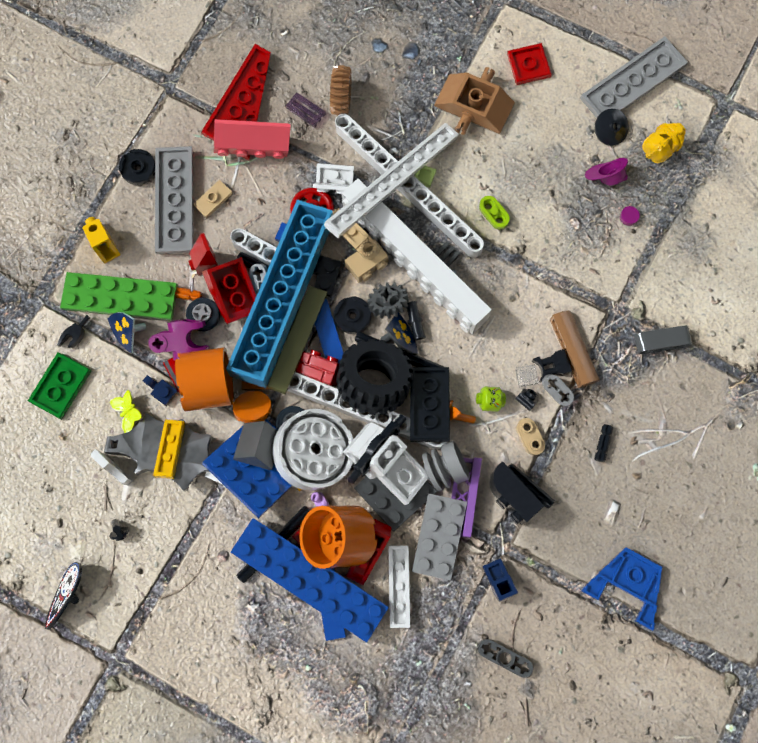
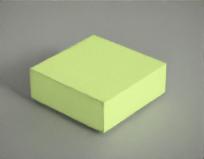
[415,166,437,188]

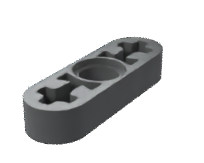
[478,639,533,678]

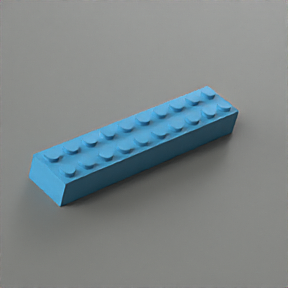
[226,200,333,388]

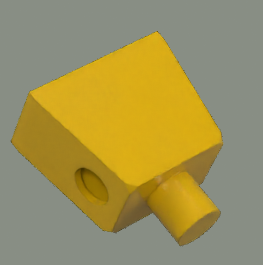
[83,217,121,264]

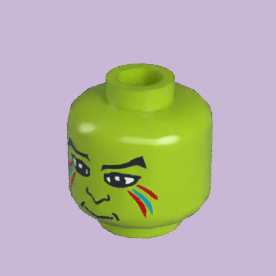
[476,386,506,412]

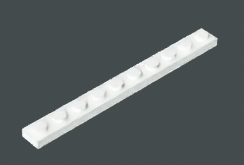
[324,123,459,238]

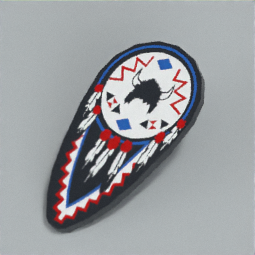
[45,562,82,630]

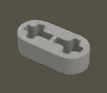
[249,264,268,296]
[542,374,574,406]

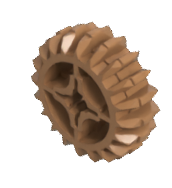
[330,65,352,116]

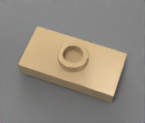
[193,180,233,219]

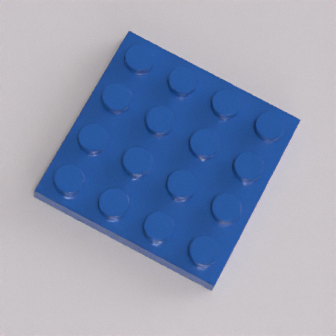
[202,419,292,519]

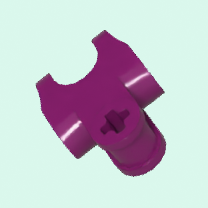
[148,319,209,360]

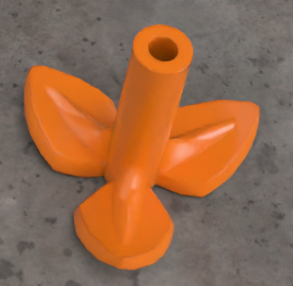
[450,400,476,424]

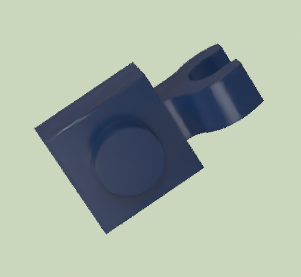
[142,375,178,406]

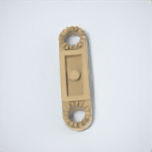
[333,208,380,260]

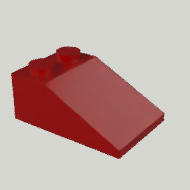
[202,257,256,324]

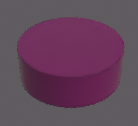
[620,206,640,226]

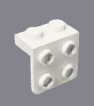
[313,163,354,194]

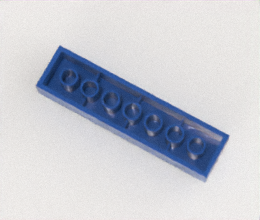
[230,518,389,643]

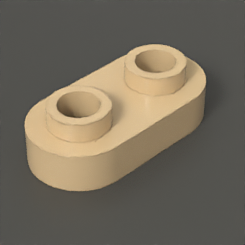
[516,418,545,456]

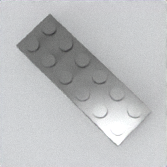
[580,36,688,118]
[155,146,194,254]

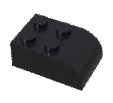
[489,461,544,525]

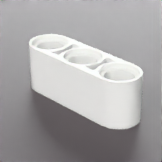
[230,228,277,265]

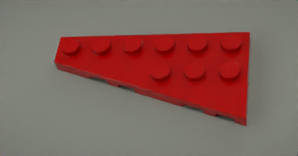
[201,44,271,161]

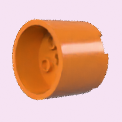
[175,347,234,412]
[299,506,377,569]

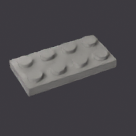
[412,493,467,581]

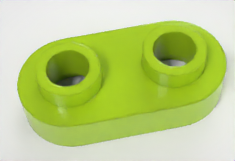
[479,196,510,230]

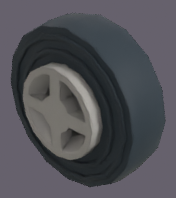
[186,298,220,331]

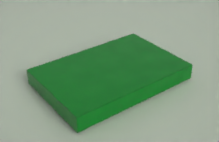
[28,352,92,420]

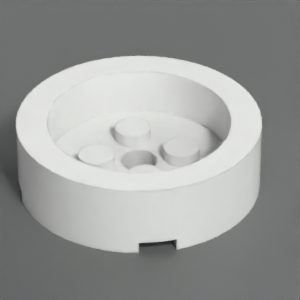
[272,409,353,491]

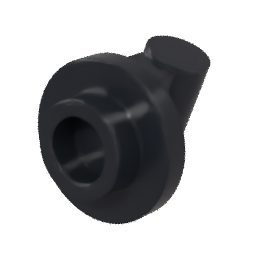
[515,389,538,411]
[109,519,129,541]

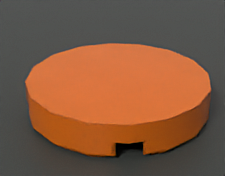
[233,391,272,423]

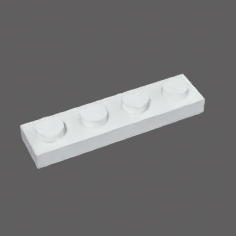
[389,546,410,628]

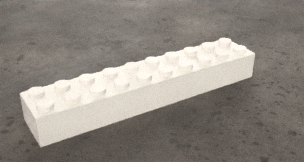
[341,179,492,335]

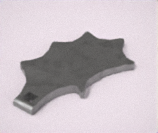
[104,414,212,491]

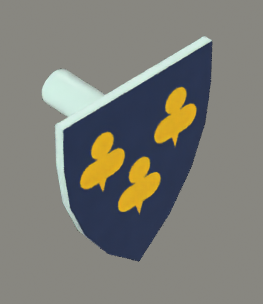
[108,312,146,354]

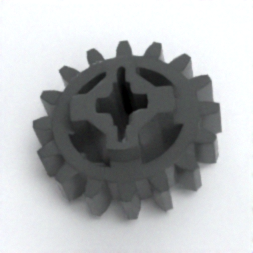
[367,282,409,319]

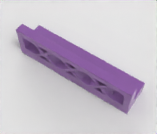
[451,457,482,538]

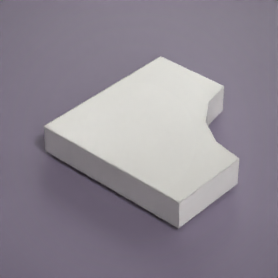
[91,449,132,486]

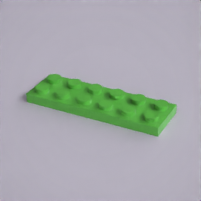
[60,272,178,321]

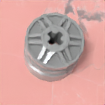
[422,441,470,492]

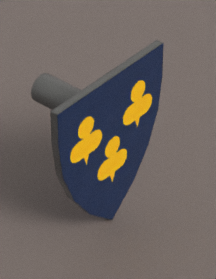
[381,312,418,355]

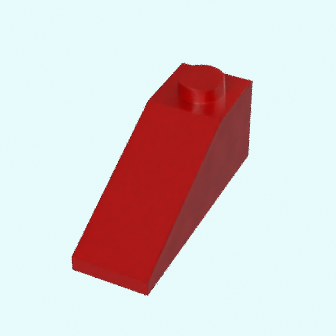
[188,233,219,276]
[346,519,391,585]

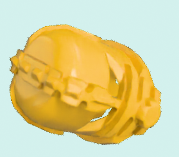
[642,123,686,163]

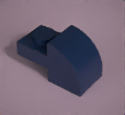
[483,558,518,602]

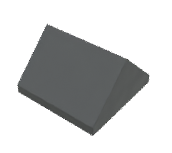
[233,421,277,470]

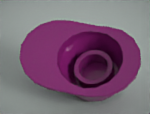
[585,158,628,186]

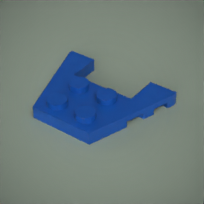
[581,547,662,631]

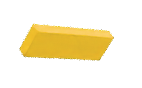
[153,419,186,479]

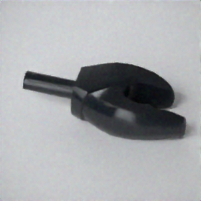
[57,315,90,348]

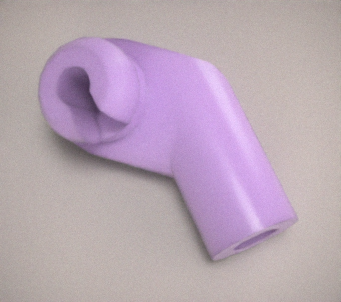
[311,492,329,507]

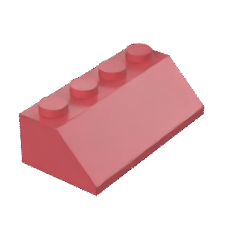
[214,119,290,159]

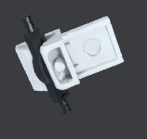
[343,415,428,505]

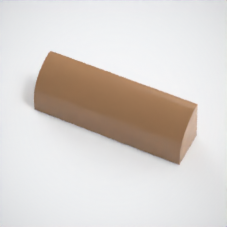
[550,310,600,389]

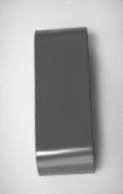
[634,325,692,355]

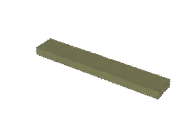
[267,286,327,395]

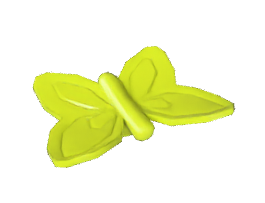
[110,390,142,433]

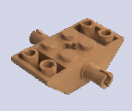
[434,67,515,135]

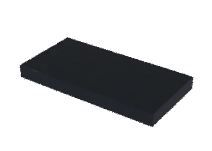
[410,367,450,442]

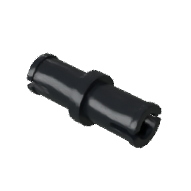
[406,301,426,341]

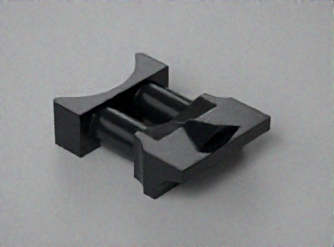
[532,349,572,383]

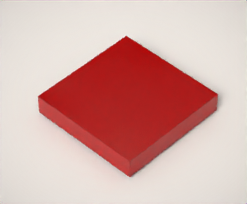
[507,43,552,85]

